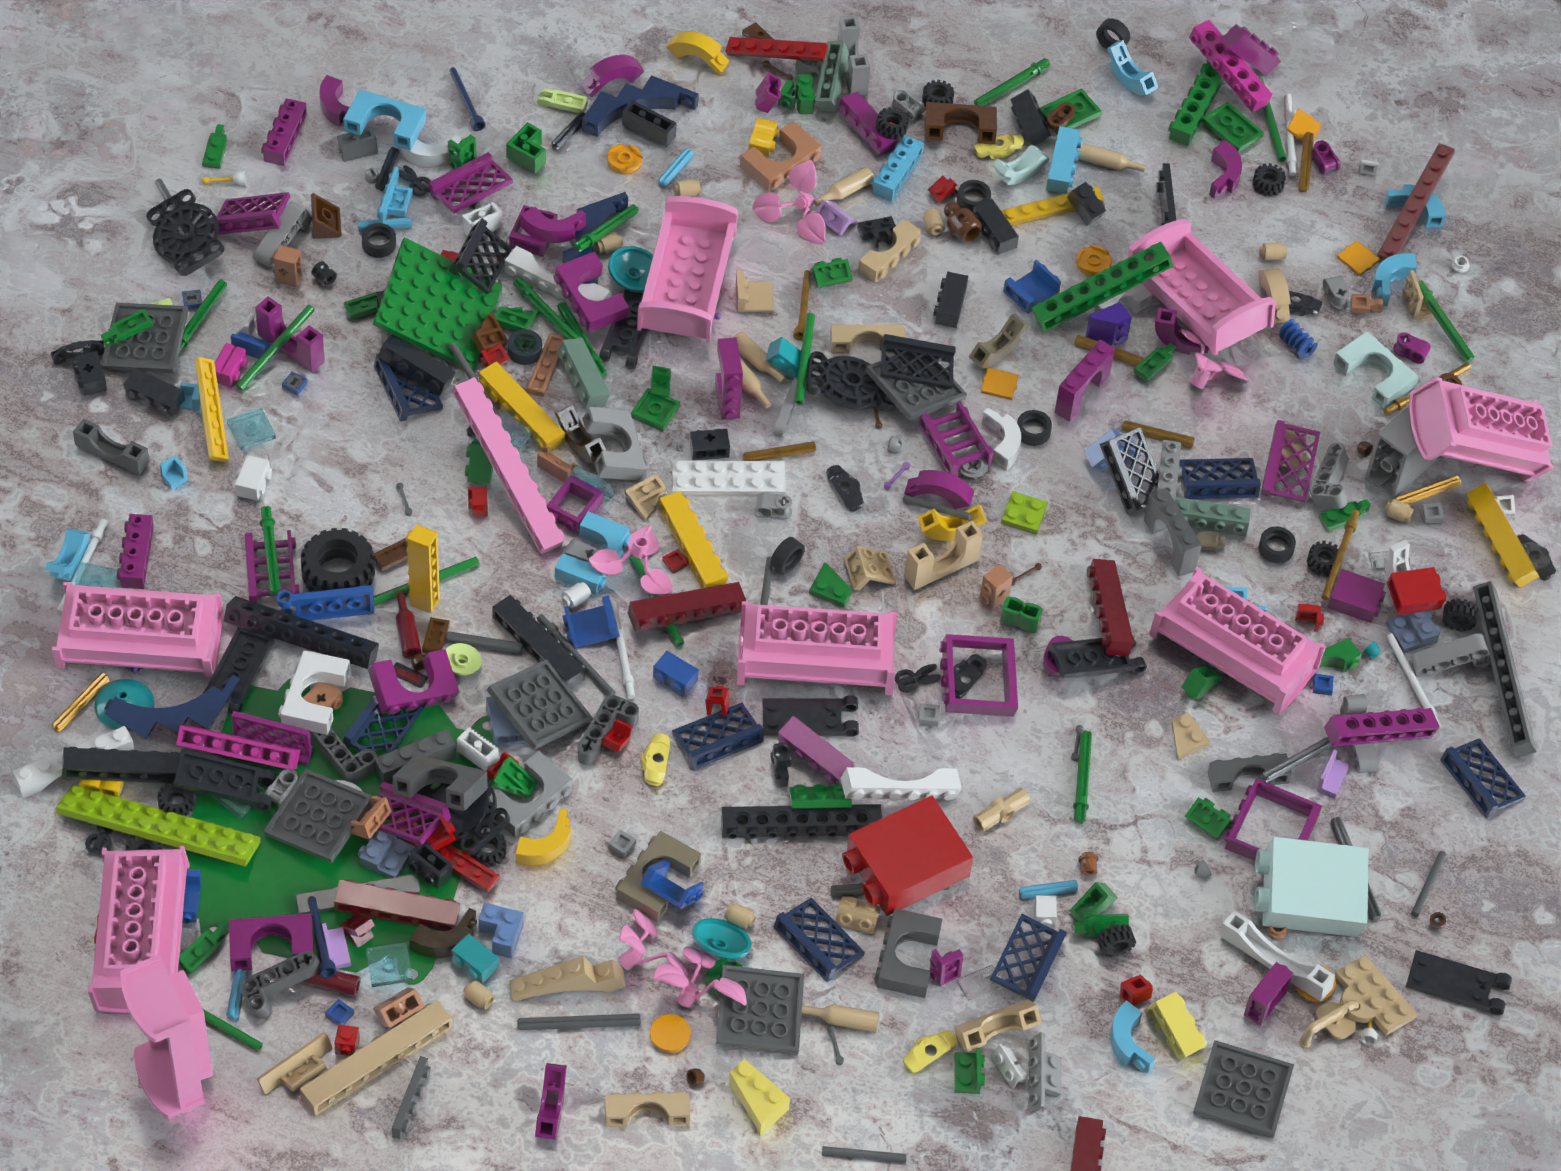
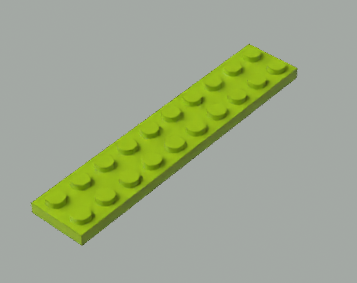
[56,785,261,867]

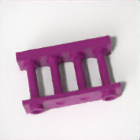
[919,401,994,476]
[244,530,300,603]

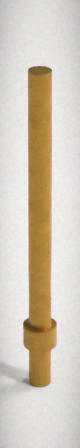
[1383,362,1471,415]
[1321,510,1360,600]

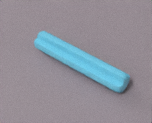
[658,148,693,187]
[358,217,411,232]
[1019,880,1078,899]
[226,969,247,1020]

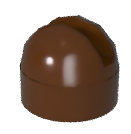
[1357,441,1373,457]
[411,653,425,671]
[1430,912,1446,930]
[686,1068,705,1086]

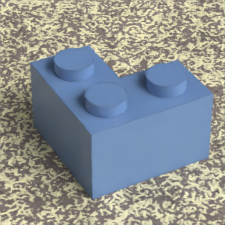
[1084,429,1141,472]
[478,902,524,959]

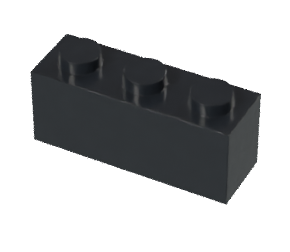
[1010,89,1051,146]
[622,100,677,148]
[973,199,1019,255]
[933,271,969,328]
[123,367,185,417]

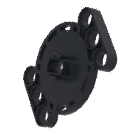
[146,189,224,276]
[806,351,895,411]
[417,762,510,855]

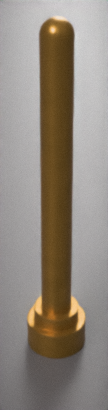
[793,270,811,341]

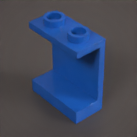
[1003,260,1061,314]
[562,595,620,649]
[641,859,705,909]
[182,869,202,924]

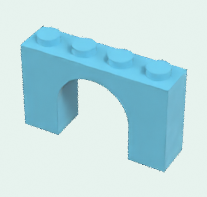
[343,90,426,150]
[555,511,631,595]

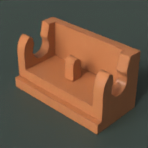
[537,446,579,483]
[350,796,391,839]

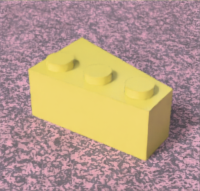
[1144,991,1206,1061]
[729,1059,790,1136]

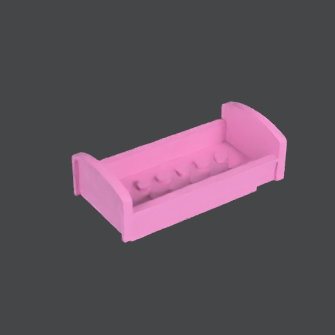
[637,196,738,343]
[1128,219,1276,356]
[1409,377,1554,482]
[1149,567,1326,715]
[52,582,223,679]
[737,601,897,695]
[88,846,190,1015]
[120,954,213,1119]

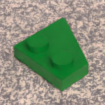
[494,307,539,331]
[809,562,852,608]
[490,756,538,799]

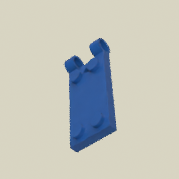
[277,585,375,621]

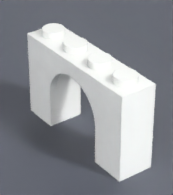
[278,650,350,735]

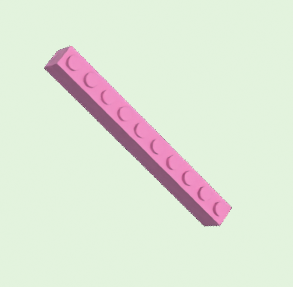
[452,377,565,555]

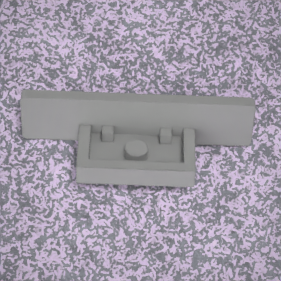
[1157,440,1182,501]
[1028,1032,1061,1114]

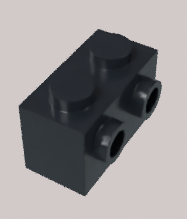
[1067,182,1106,226]
[408,842,453,890]

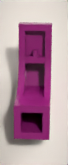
[581,54,645,97]
[319,75,350,127]
[1209,140,1242,199]
[520,206,586,243]
[1155,308,1209,355]
[904,470,974,509]
[535,1063,567,1140]

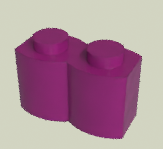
[755,73,781,113]

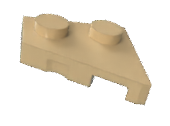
[624,474,667,522]
[1171,712,1210,760]

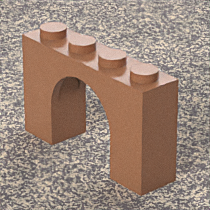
[740,121,822,192]

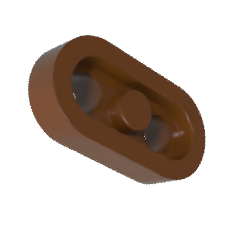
[1047,103,1075,131]

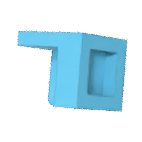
[180,382,201,411]
[160,455,188,490]

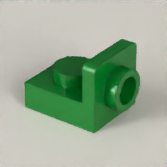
[778,79,796,111]

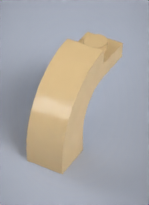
[1258,268,1291,324]

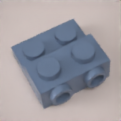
[1386,611,1440,653]
[358,830,415,878]

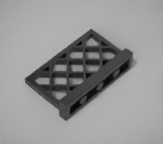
[449,218,512,295]
[880,334,956,389]
[1099,427,1159,514]

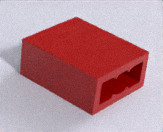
[1387,567,1446,615]

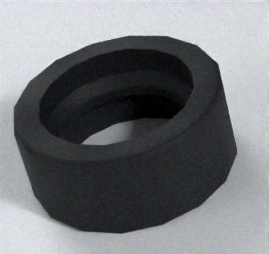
[1096,18,1131,49]
[957,180,991,212]
[362,223,396,258]
[1017,410,1052,446]
[1258,526,1296,563]
[770,537,805,574]

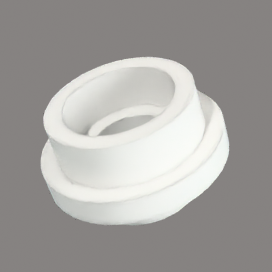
[1451,255,1470,272]

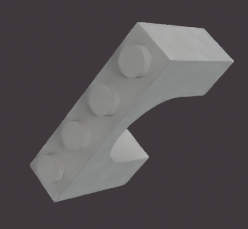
[837,15,870,96]
[582,407,646,481]
[490,750,572,838]

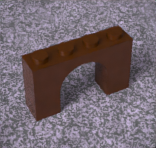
[925,102,997,144]

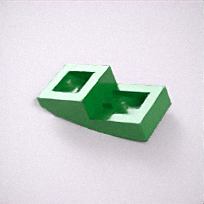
[650,365,671,397]

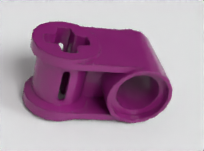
[1312,140,1341,175]
[1393,332,1431,364]

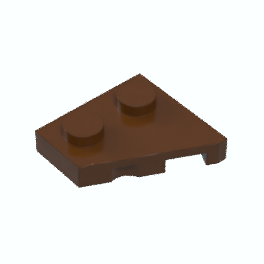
[472,312,508,353]

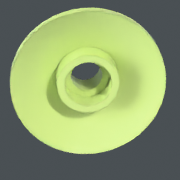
[446,643,482,676]

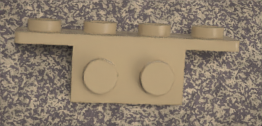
[257,1032,333,1094]

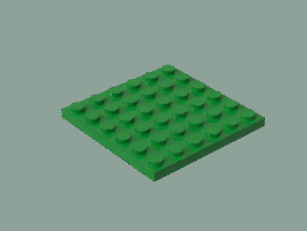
[373,237,503,371]

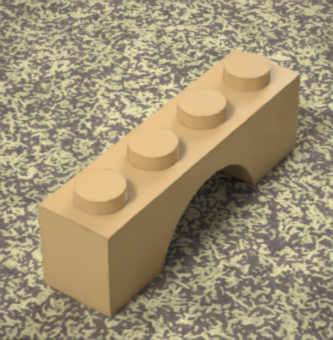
[858,219,921,283]
[830,324,905,354]
[954,999,1042,1052]
[605,1091,690,1127]

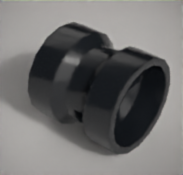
[311,261,337,287]

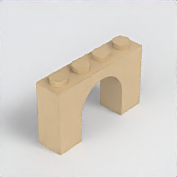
[904,520,983,590]

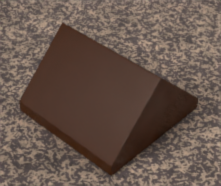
[311,193,342,239]

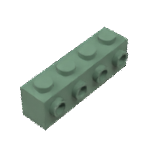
[815,41,849,113]
[558,338,610,409]
[1175,497,1251,537]

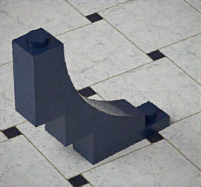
[582,75,699,137]
[563,192,628,285]
[104,675,240,740]

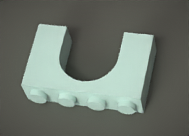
[1333,332,1419,409]

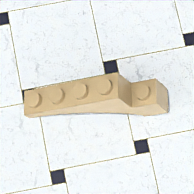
[509,956,625,1002]

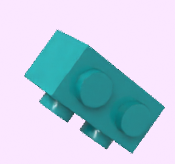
[766,337,801,380]
[452,934,499,983]

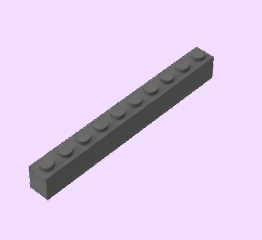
[1473,581,1537,758]

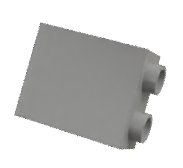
[1365,406,1441,499]

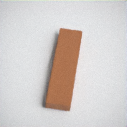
[526,333,567,397]

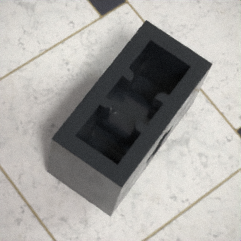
[73,351,107,396]
[690,429,730,461]

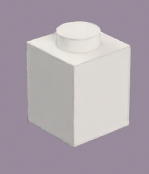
[1034,895,1057,927]

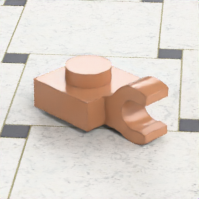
[1351,294,1383,313]

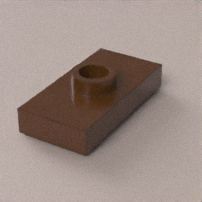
[742,22,773,39]
[374,538,408,571]
[422,617,450,653]

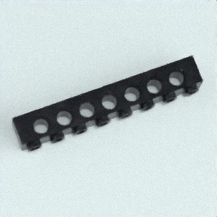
[223,596,379,669]
[721,804,882,839]

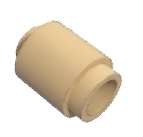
[673,179,701,197]
[923,208,945,235]
[595,232,623,254]
[1259,242,1287,261]
[1385,499,1414,523]
[724,903,756,930]
[463,980,495,1010]

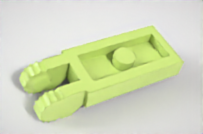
[536,88,588,113]

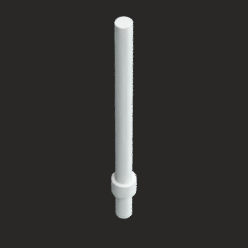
[1284,94,1297,176]
[56,519,108,615]
[611,600,635,699]
[1386,633,1441,727]

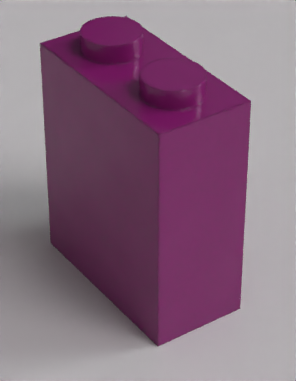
[1328,569,1386,623]

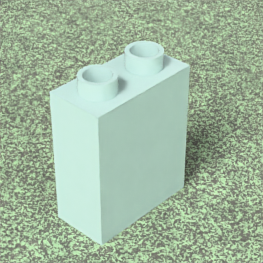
[1254,837,1369,937]

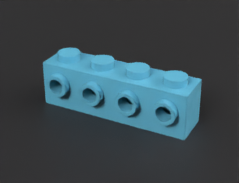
[1046,126,1082,194]
[872,135,924,201]

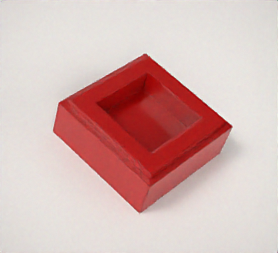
[662,549,689,574]

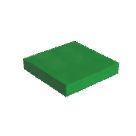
[630,388,680,432]

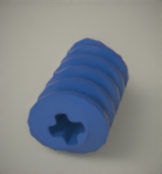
[1279,319,1318,358]

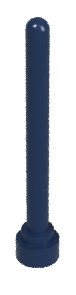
[450,67,486,131]
[308,896,337,978]

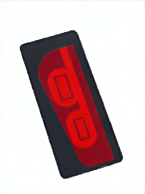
[394,662,428,688]

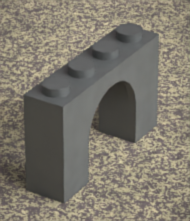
[1144,488,1202,577]
[393,754,488,811]
[875,909,942,998]

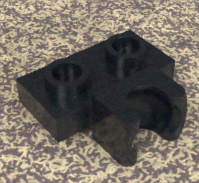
[857,216,896,248]
[770,743,792,788]

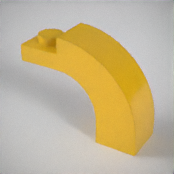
[666,31,729,74]
[917,504,987,541]
[516,808,571,866]

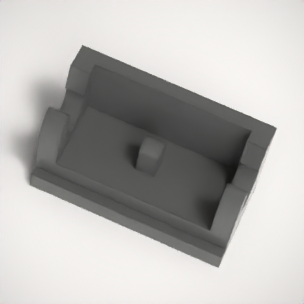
[337,127,378,162]

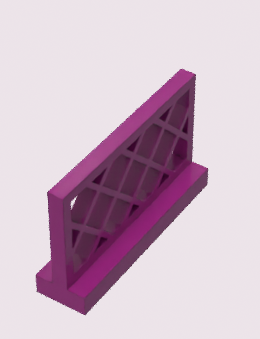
[429,152,513,214]
[210,192,291,235]
[1260,420,1320,503]
[232,711,314,767]
[367,782,451,845]

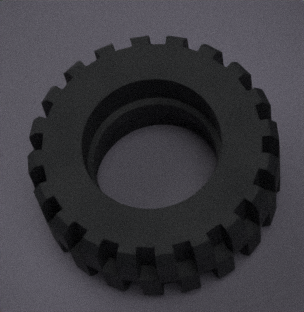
[301,528,375,592]

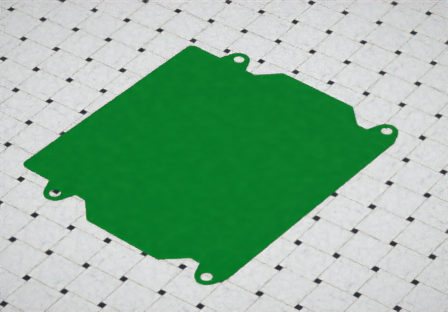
[185,678,500,985]

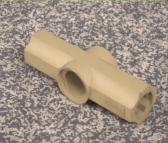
[973,788,1031,832]

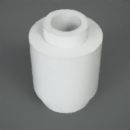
[561,582,591,609]

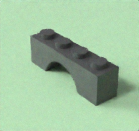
[73,419,150,475]
[375,729,456,784]
[1207,753,1292,792]

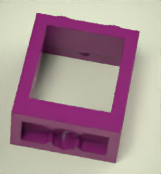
[509,205,558,257]
[547,475,603,533]
[1244,962,1293,1026]

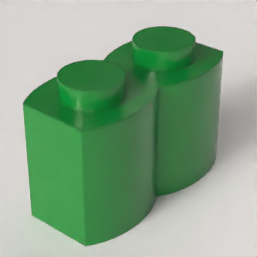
[795,74,815,115]
[1000,597,1043,633]

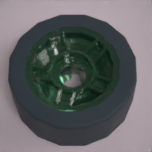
[508,329,542,365]

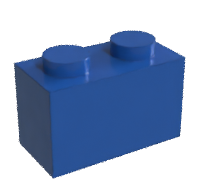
[653,651,699,696]

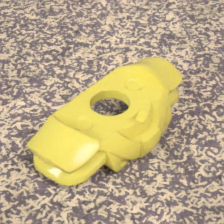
[974,134,1024,160]
[640,733,670,786]
[903,1030,958,1073]

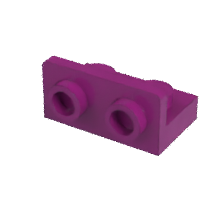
[930,949,964,986]

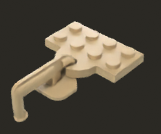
[1299,955,1418,1048]

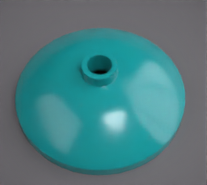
[608,246,654,293]
[94,679,154,730]
[692,918,752,959]

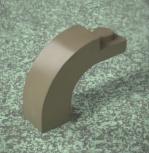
[969,314,1028,368]

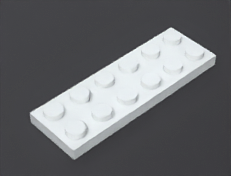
[672,461,786,496]

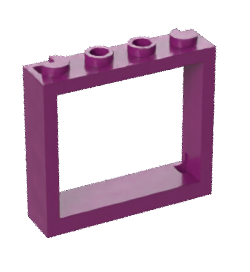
[939,634,1018,717]
[1224,778,1322,861]

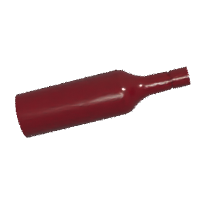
[395,592,422,659]
[289,967,361,996]

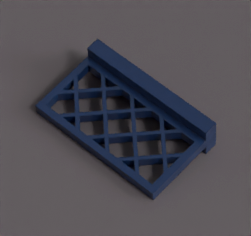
[374,354,443,421]
[1179,458,1261,499]
[343,694,425,757]
[672,703,764,770]
[1440,738,1526,819]
[774,897,865,982]
[990,914,1067,1002]

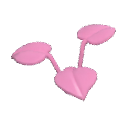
[753,160,825,243]
[1179,329,1249,389]
[589,525,672,595]
[619,909,689,981]
[653,946,746,1008]

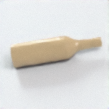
[1079,143,1146,172]
[814,167,874,207]
[734,331,786,384]
[740,358,771,408]
[802,1004,879,1033]

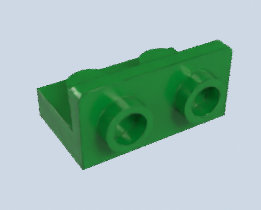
[448,134,477,169]
[810,258,853,288]
[1185,797,1232,840]
[954,1048,985,1094]

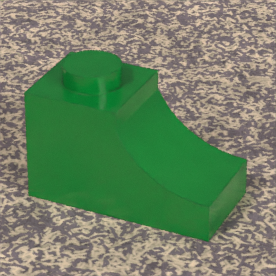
[1318,638,1362,672]
[1181,665,1223,699]
[1069,882,1118,922]

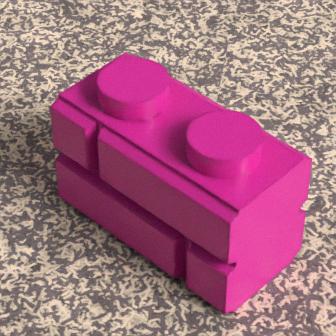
[214,343,248,387]

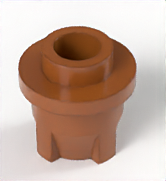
[1078,852,1098,876]

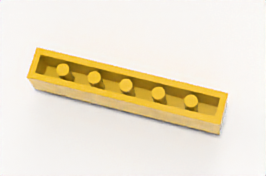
[479,362,565,452]
[1466,482,1539,588]
[659,491,728,588]
[406,524,440,613]

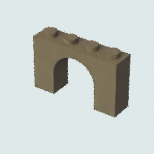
[615,831,701,922]

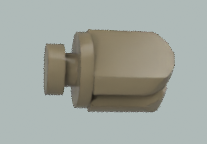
[1197,531,1225,550]

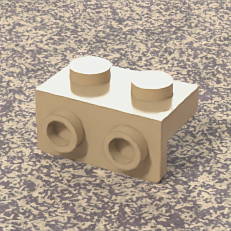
[835,896,881,935]

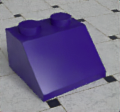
[1086,302,1132,346]

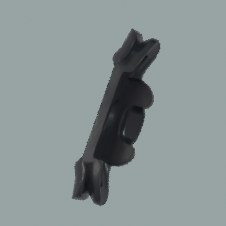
[1289,291,1322,316]
[50,340,105,365]
[826,465,864,512]
[1517,534,1556,581]
[954,654,987,699]

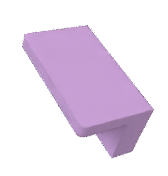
[815,200,858,235]
[1317,750,1350,798]
[322,923,351,969]

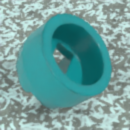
[1363,641,1380,658]

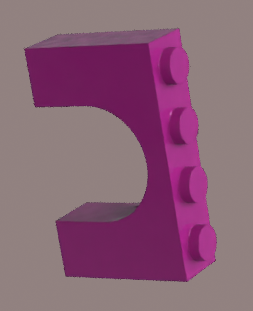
[553,252,629,332]
[255,296,325,373]
[715,337,743,420]
[1054,340,1115,422]
[368,649,459,714]
[229,914,314,971]

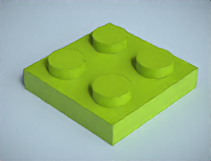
[1001,491,1048,535]

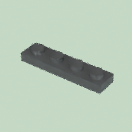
[392,1056,431,1139]

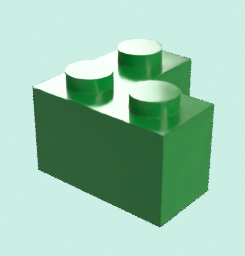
[506,122,546,174]
[465,439,493,484]

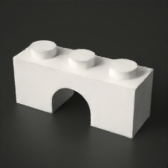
[1093,283,1152,314]

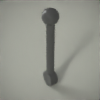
[396,483,412,516]
[1071,725,1083,761]
[827,1025,844,1065]

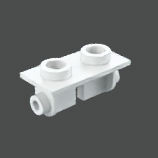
[991,1044,1028,1089]

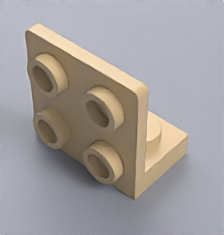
[736,270,774,312]
[1402,270,1434,320]
[844,546,896,591]

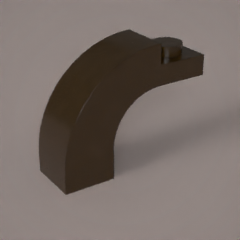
[555,405,607,463]
[409,908,478,958]

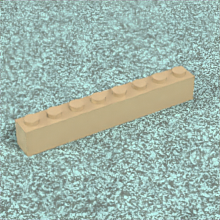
[300,1000,452,1116]

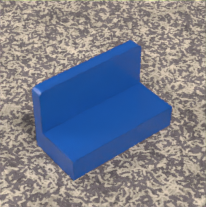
[231,332,272,359]

